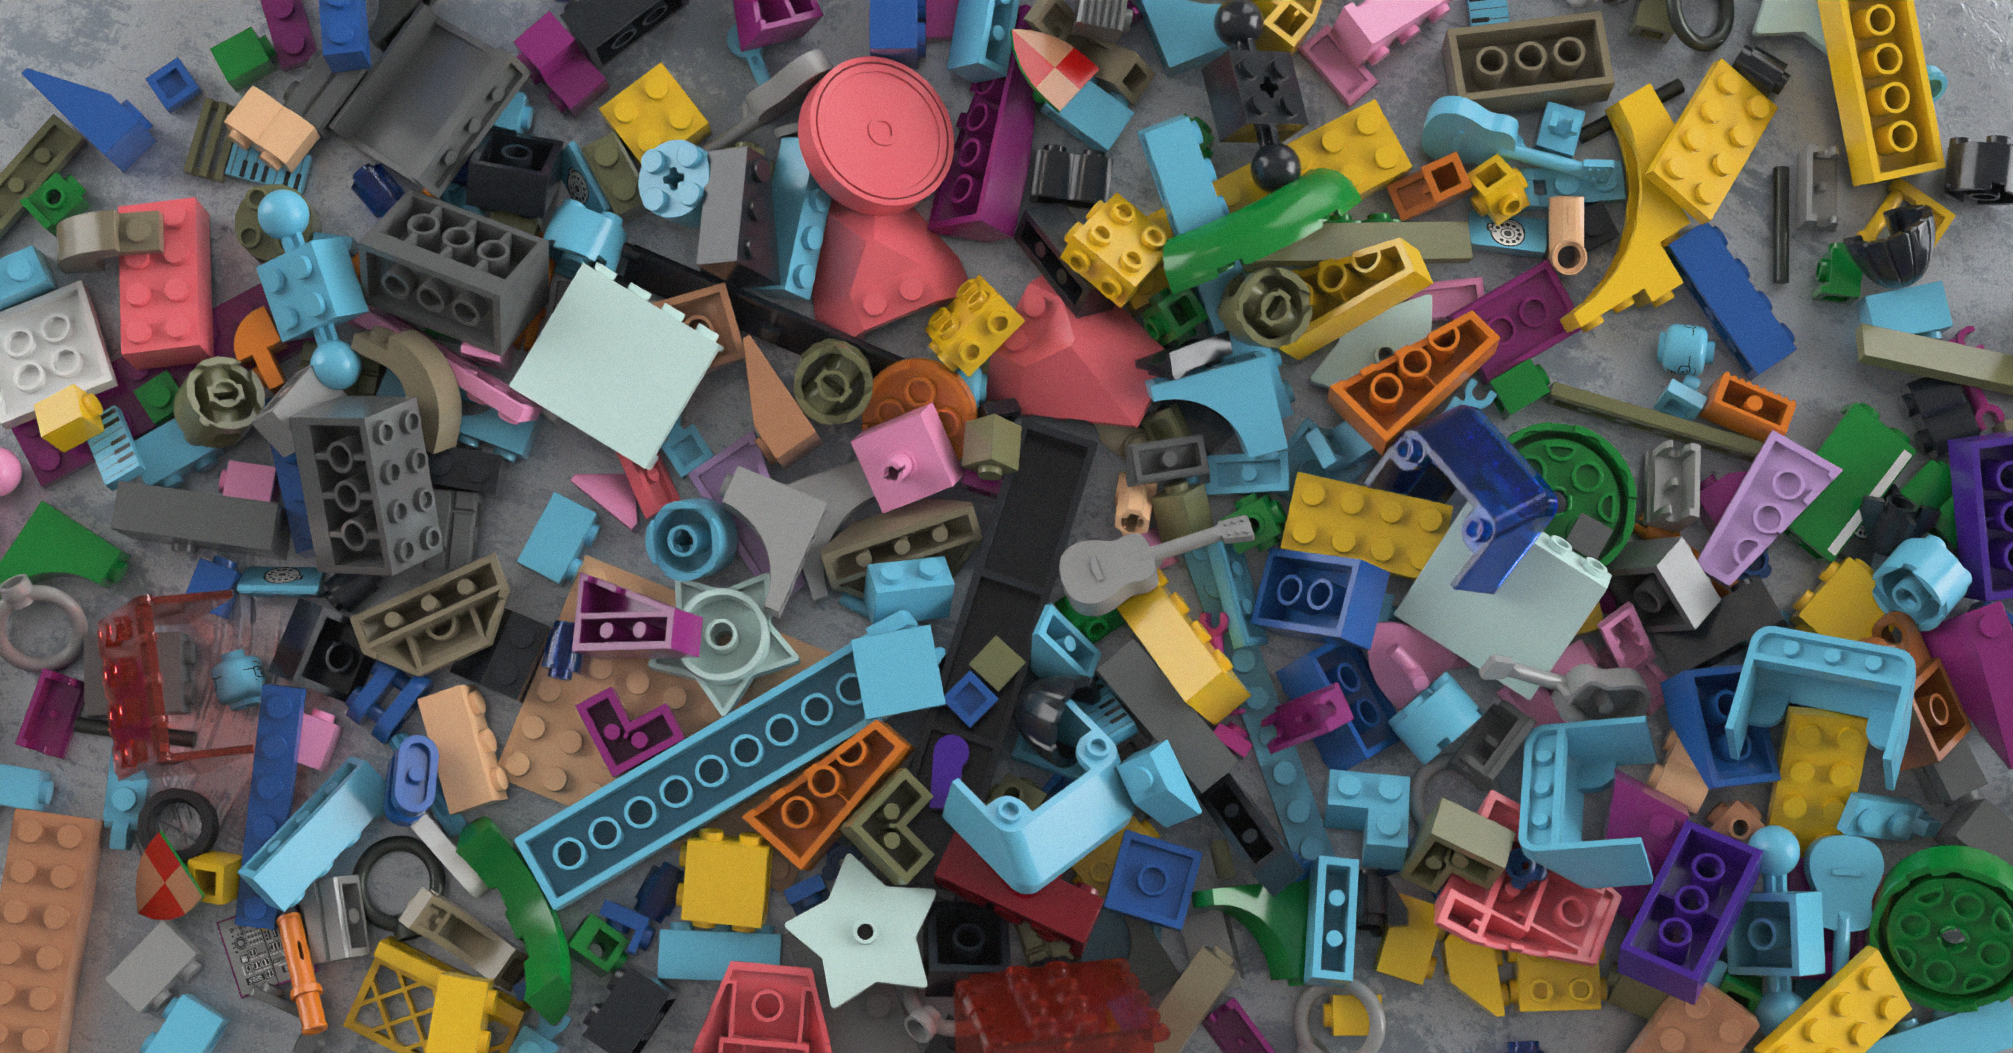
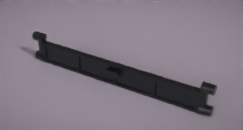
[614,242,905,379]

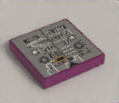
[216,904,320,999]

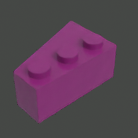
[733,0,824,52]
[572,572,703,660]
[1603,768,1689,920]

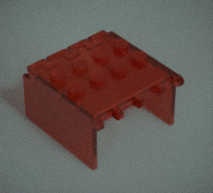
[97,590,254,781]
[953,958,1171,1053]

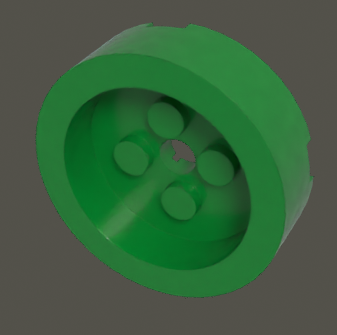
[1471,422,1637,566]
[1869,845,2013,1013]

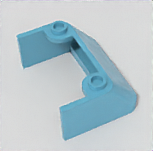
[1725,626,1916,791]
[942,699,1135,894]
[1518,716,1657,888]

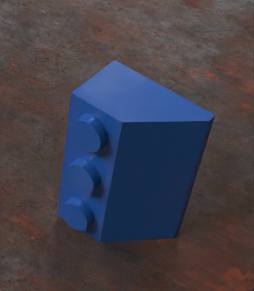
[1275,643,1401,771]

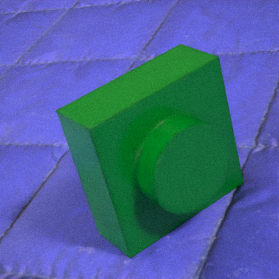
[133,370,180,426]

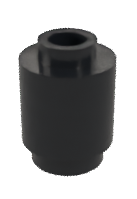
[1732,45,1791,98]
[323,573,384,613]

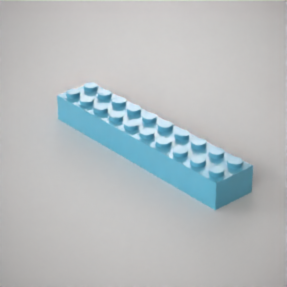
[514,634,894,911]

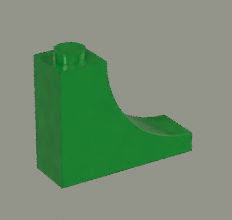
[0,501,131,600]
[1191,878,1310,987]

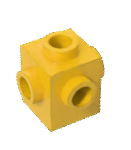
[1467,153,1530,226]

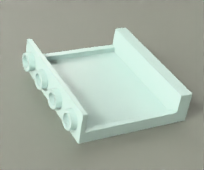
[509,262,725,470]
[1393,489,1612,700]

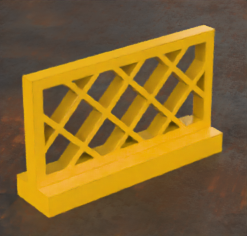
[343,935,532,1053]

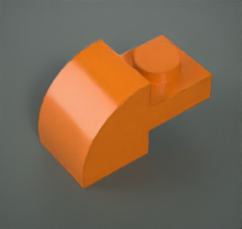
[1386,151,1473,222]
[234,306,289,395]

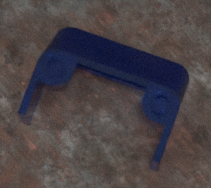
[1363,405,1558,595]

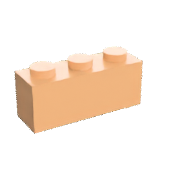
[417,685,508,815]

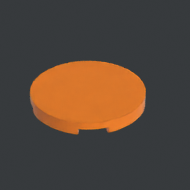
[861,358,978,461]

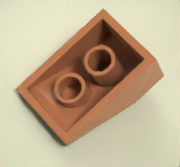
[651,282,745,375]
[743,334,824,470]

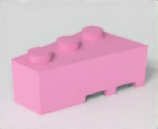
[1330,0,1452,68]

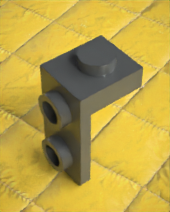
[249,981,328,1053]

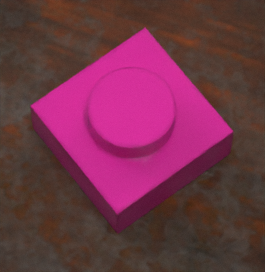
[1213,722,1253,760]

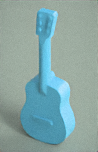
[1421,96,1615,183]
[1803,835,1884,977]

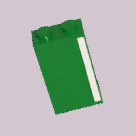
[1782,402,1918,564]

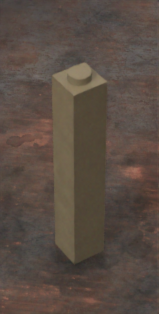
[1127,945,1240,1053]

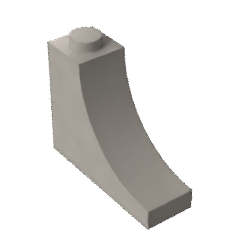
[786,460,877,605]
[719,465,828,619]

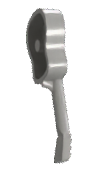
[701,49,834,151]
[1059,515,1255,616]
[1478,654,1652,722]

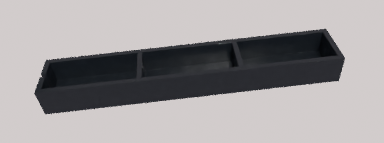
[876,419,1098,902]

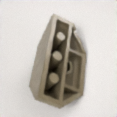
[820,498,983,599]
[350,553,510,678]

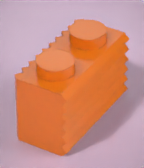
[1699,371,1797,442]

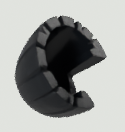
[1843,205,1935,289]
[1014,674,1101,769]

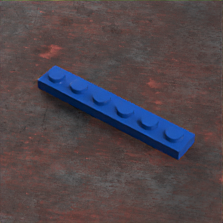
[234,683,306,930]

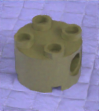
[235,184,322,265]
[1217,266,1312,348]
[793,338,873,425]
[174,356,265,448]

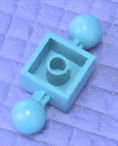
[256,189,369,390]
[1727,825,1825,1036]

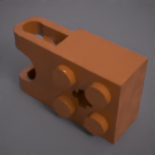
[1857,611,1972,772]

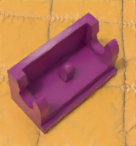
[15,668,85,759]
[1261,682,1354,754]
[1201,997,1275,1053]

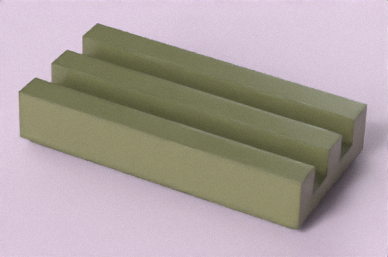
[183,97,236,184]

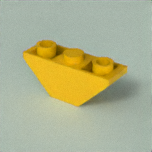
[1439,932,1510,1017]

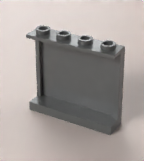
[329,2,532,199]

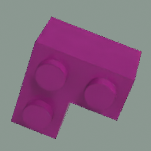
[513,11,610,118]
[575,687,687,779]

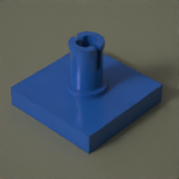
[1102,829,1203,932]

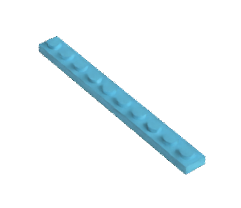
[1182,525,1335,860]

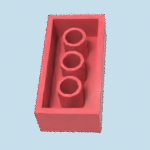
[118,197,214,370]

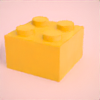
[599,62,712,168]

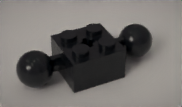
[1201,0,1309,193]

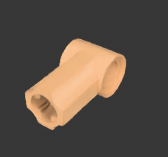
[1545,196,1587,275]
[1114,471,1158,536]

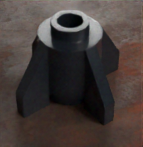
[1859,484,1941,557]
[1356,869,1409,937]

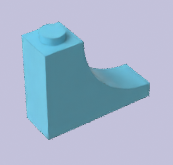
[1135,0,1234,78]
[1145,350,1288,461]

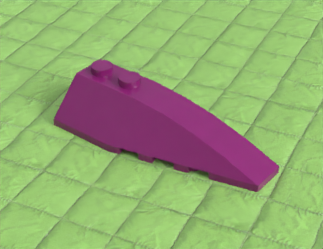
[927,4,1035,243]

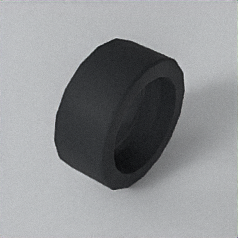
[137,788,219,864]

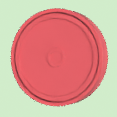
[798,56,954,216]

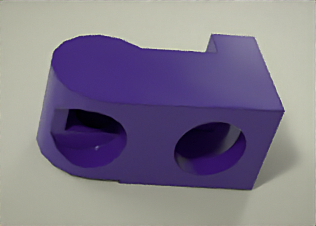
[929,734,970,811]

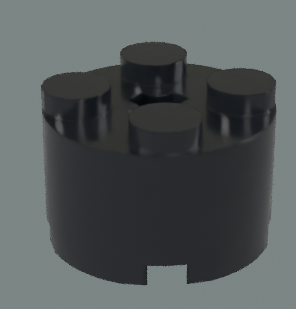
[1943,135,2013,206]

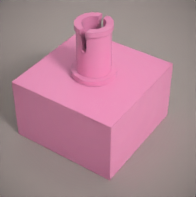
[850,402,964,514]

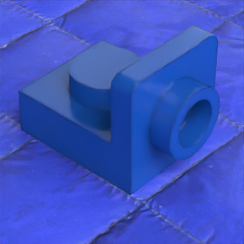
[783,873,831,917]
[599,899,656,956]

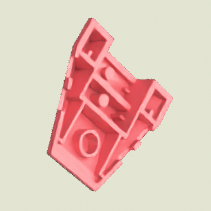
[813,198,968,340]
[986,275,1165,428]
[1434,789,1622,967]
[691,961,833,1053]

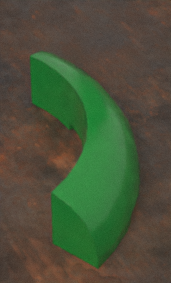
[1163,168,1362,295]
[456,816,573,1025]

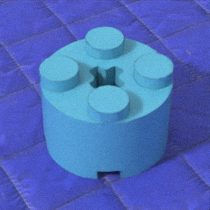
[638,140,710,228]
[543,199,628,280]
[645,498,738,581]
[1872,535,1972,631]
[1388,671,1484,765]

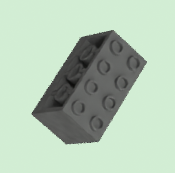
[359,189,549,356]
[289,396,443,576]

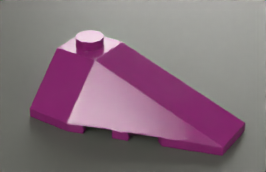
[1919,600,2013,770]

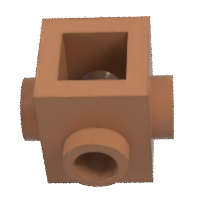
[1704,800,1765,845]

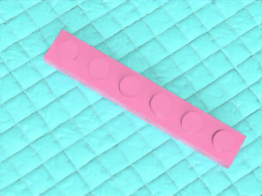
[346,305,543,425]

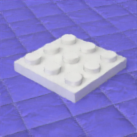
[0,280,118,430]

